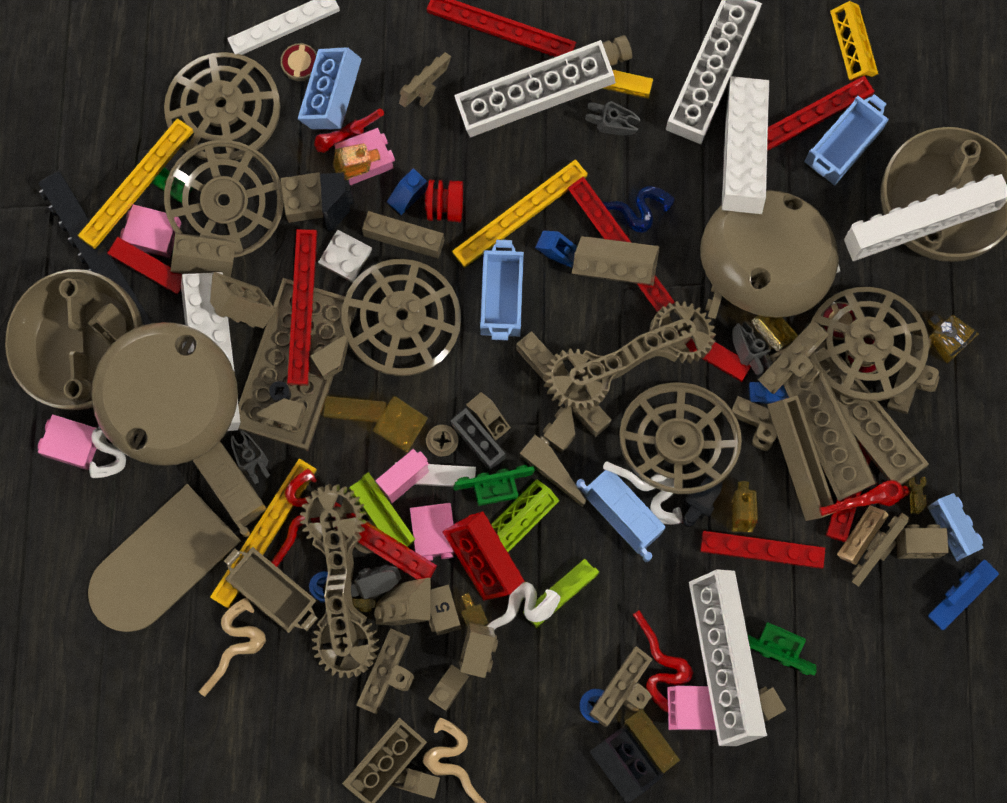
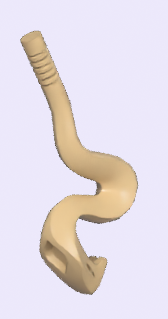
[199,598,266,697]
[423,717,487,803]

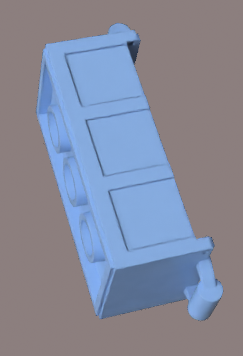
[804,94,889,185]
[480,240,524,340]
[576,470,665,562]

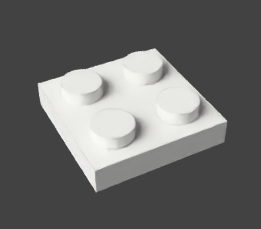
[318,230,372,283]

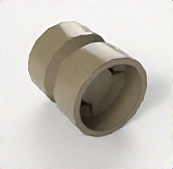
[602,35,632,66]

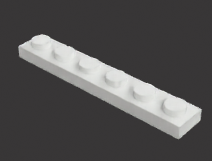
[227,0,340,55]

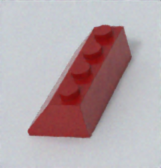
[442,512,524,600]

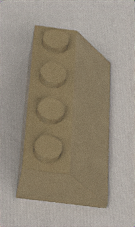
[572,236,659,286]
[342,718,427,803]

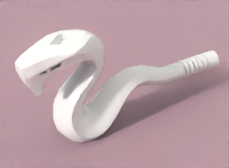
[89,427,138,478]
[603,462,683,525]
[487,582,561,630]

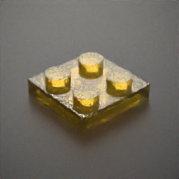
[751,315,798,352]
[373,396,428,452]

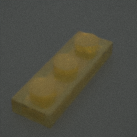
[324,396,386,423]
[625,709,680,773]

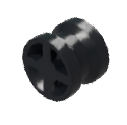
[269,381,291,402]

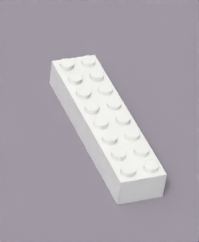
[666,0,762,144]
[454,40,616,137]
[722,76,769,214]
[844,174,1007,261]
[181,272,240,431]
[689,569,767,746]

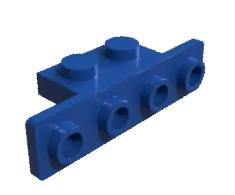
[928,560,999,630]

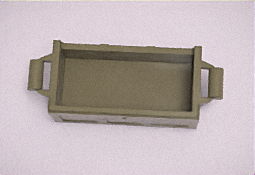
[193,441,267,537]
[224,547,318,633]

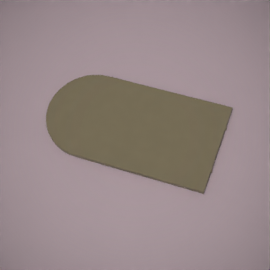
[88,484,241,632]

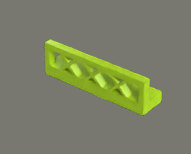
[349,472,415,547]
[491,479,559,552]
[523,559,599,628]

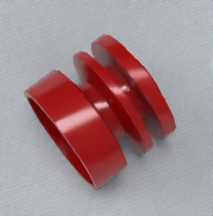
[425,180,463,222]

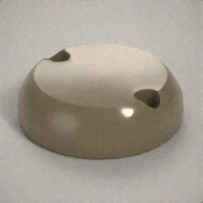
[881,127,1007,262]
[700,190,839,317]
[5,269,143,410]
[92,322,238,466]

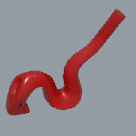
[314,109,384,153]
[271,468,320,567]
[819,480,910,516]
[633,610,693,713]

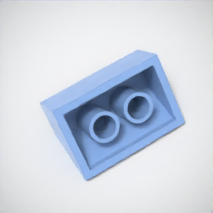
[928,493,983,561]

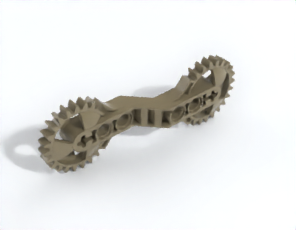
[543,301,716,412]
[300,484,379,678]

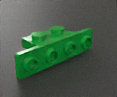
[453,465,535,506]
[747,622,817,675]

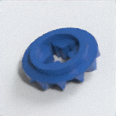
[309,572,337,603]
[579,689,604,723]

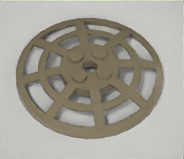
[164,52,280,161]
[164,140,284,258]
[342,259,461,376]
[811,287,929,401]
[619,383,742,494]

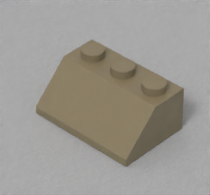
[171,233,236,277]
[210,272,276,329]
[374,578,431,626]

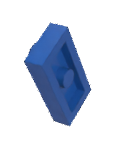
[749,382,789,403]

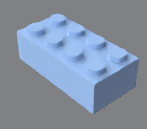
[298,48,362,129]

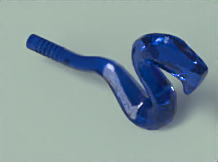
[575,186,675,233]

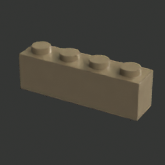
[362,211,444,259]

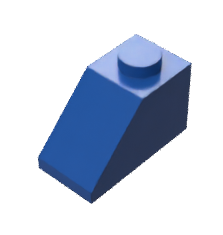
[387,168,428,215]
[535,231,577,268]

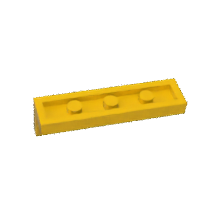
[830,1,878,81]
[603,70,653,99]

